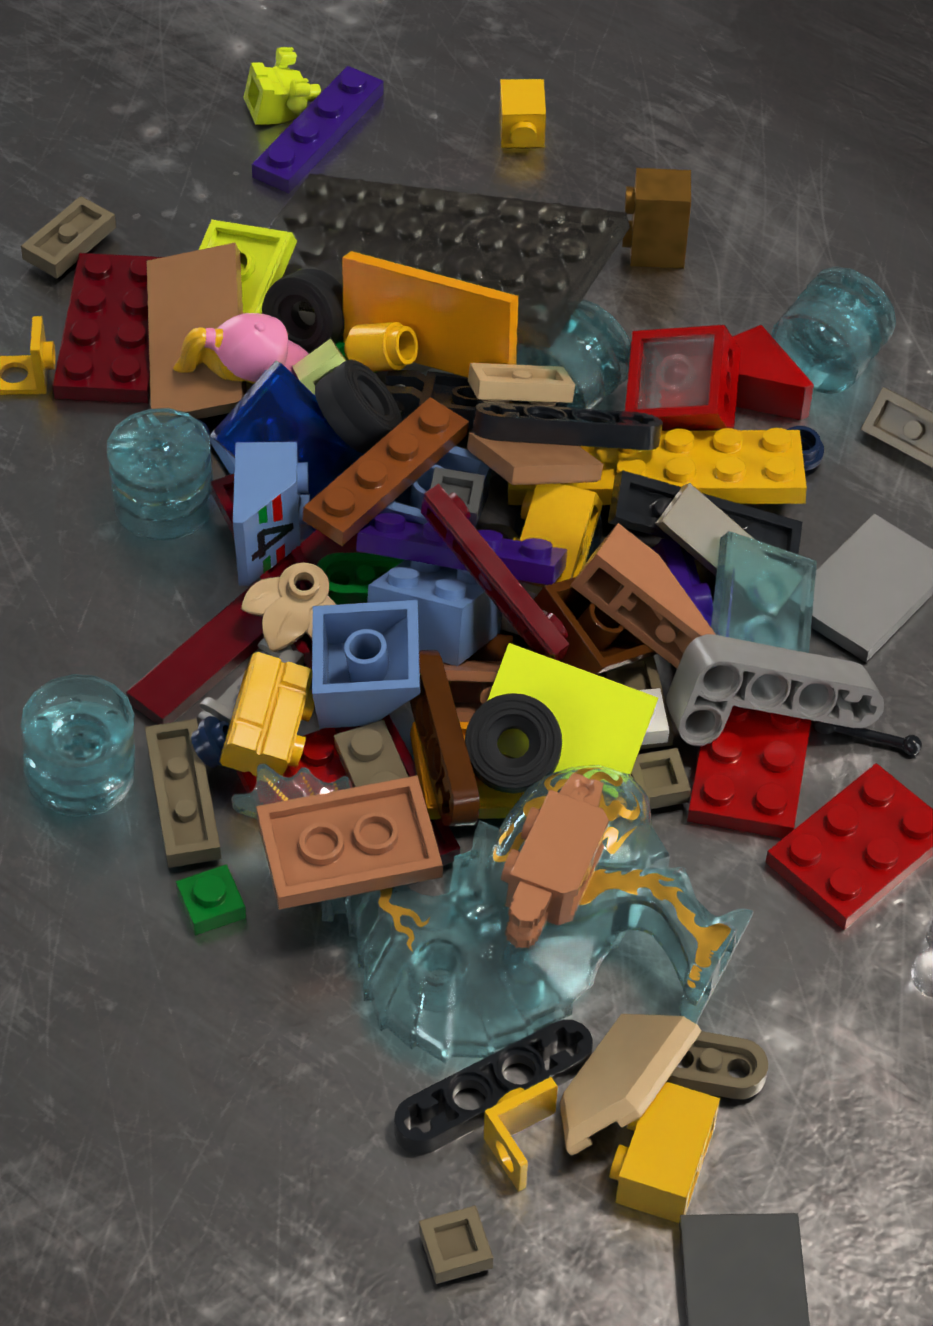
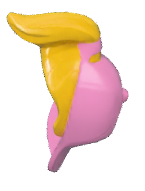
[173,313,309,384]

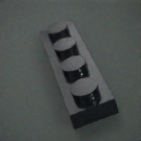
[608,470,803,571]

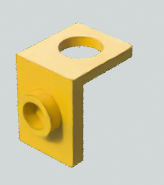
[0,316,56,395]
[484,1077,558,1192]

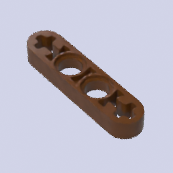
[409,650,480,826]

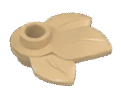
[241,562,336,652]

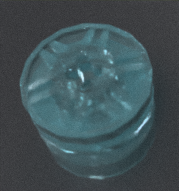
[771,267,896,394]
[516,299,631,409]
[107,408,215,540]
[21,674,135,817]

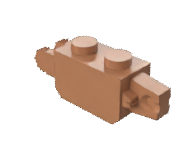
[501,773,609,949]

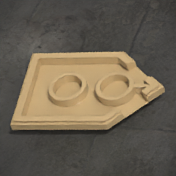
[560,1014,702,1155]

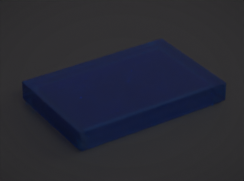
[210,361,364,531]

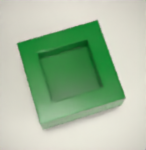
[176,864,246,936]

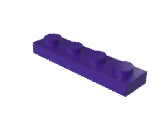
[251,66,384,193]
[356,513,567,585]

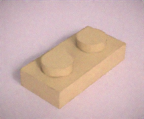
[468,363,575,406]

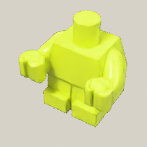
[243,47,321,125]

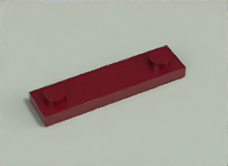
[421,483,569,661]

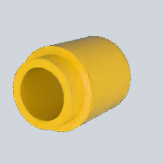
[344,322,418,372]

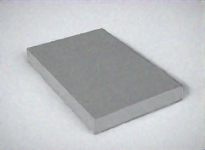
[785,514,933,662]

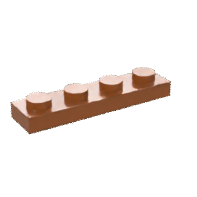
[303,397,469,546]

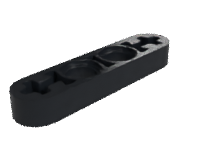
[472,402,663,450]
[394,1019,593,1155]

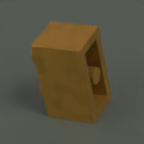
[622,168,691,268]

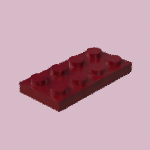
[53,253,162,403]

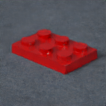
[687,706,811,838]
[765,763,933,930]

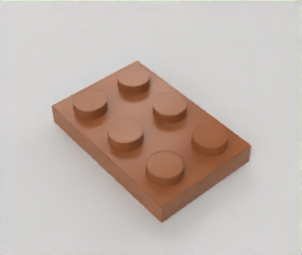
[256,775,443,910]

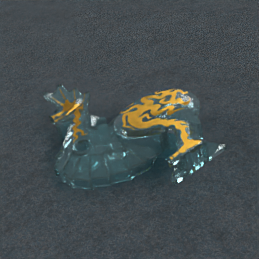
[232,763,753,1064]

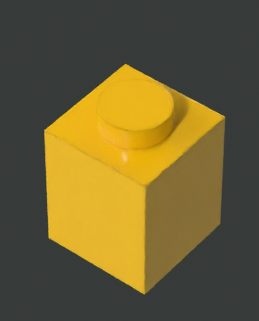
[499,79,546,148]

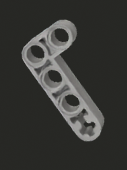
[666,634,885,745]

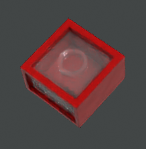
[625,325,741,431]

